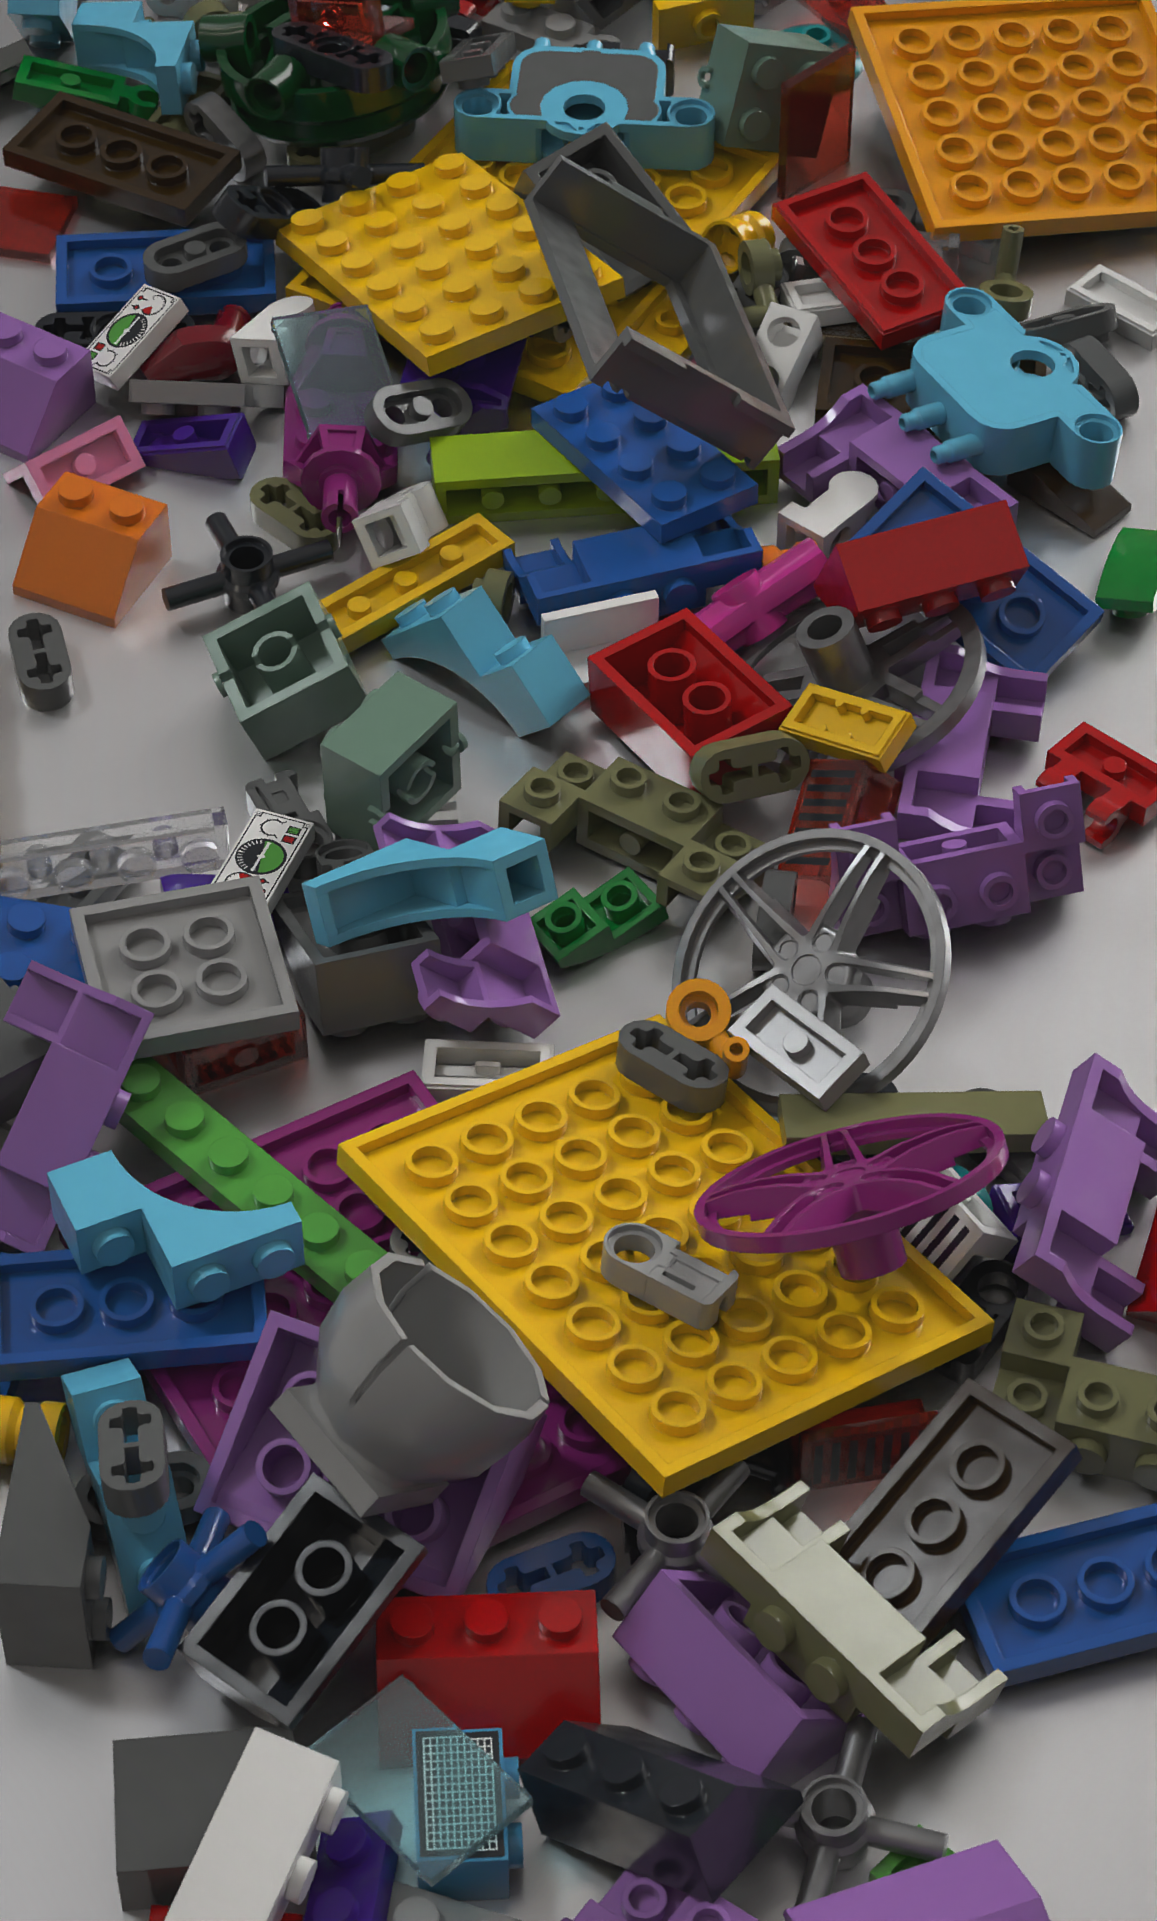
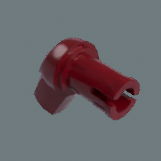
[140,305,251,382]

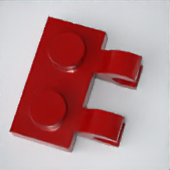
[1035,721,1157,849]

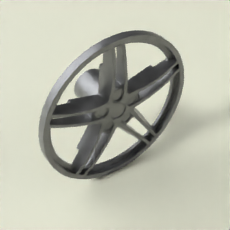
[741,600,987,791]
[672,828,952,1117]

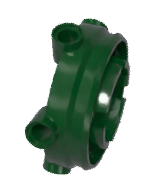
[198,0,460,148]

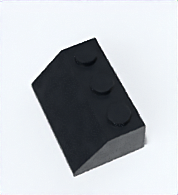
[177,1472,428,1731]
[517,1720,804,1904]

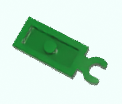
[12,54,159,120]

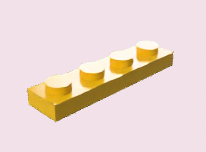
[321,512,515,653]

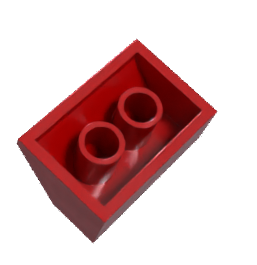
[813,499,1030,633]
[587,607,793,795]
[376,1590,601,1772]

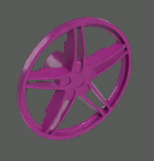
[694,1113,1009,1280]

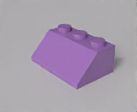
[0,312,96,463]
[612,1569,868,1787]
[783,1840,1050,1921]

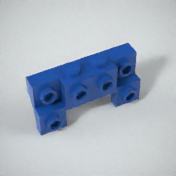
[503,515,763,626]

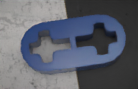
[486,1531,616,1603]

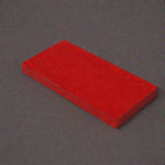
[771,171,966,350]

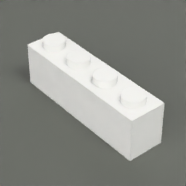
[164,1726,349,1921]

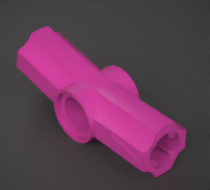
[694,537,827,651]

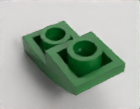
[1095,527,1157,618]
[531,866,669,968]

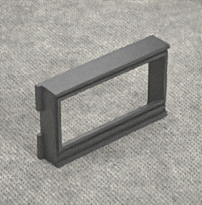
[524,155,796,470]

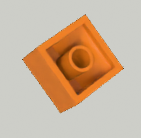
[12,471,172,628]

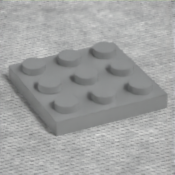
[69,875,300,1060]

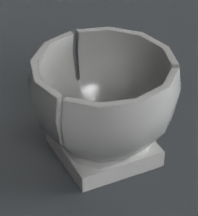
[269,1252,550,1518]

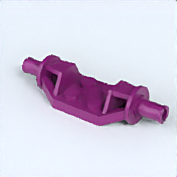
[282,301,398,533]

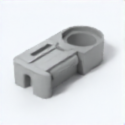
[600,1222,739,1330]

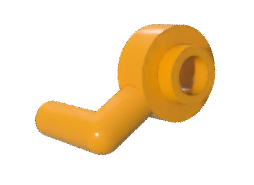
[665,978,750,1080]

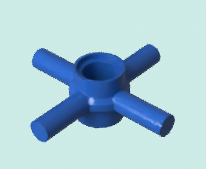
[109,1507,267,1671]

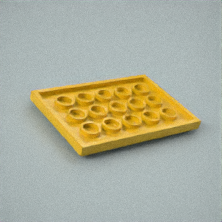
[275,152,626,377]

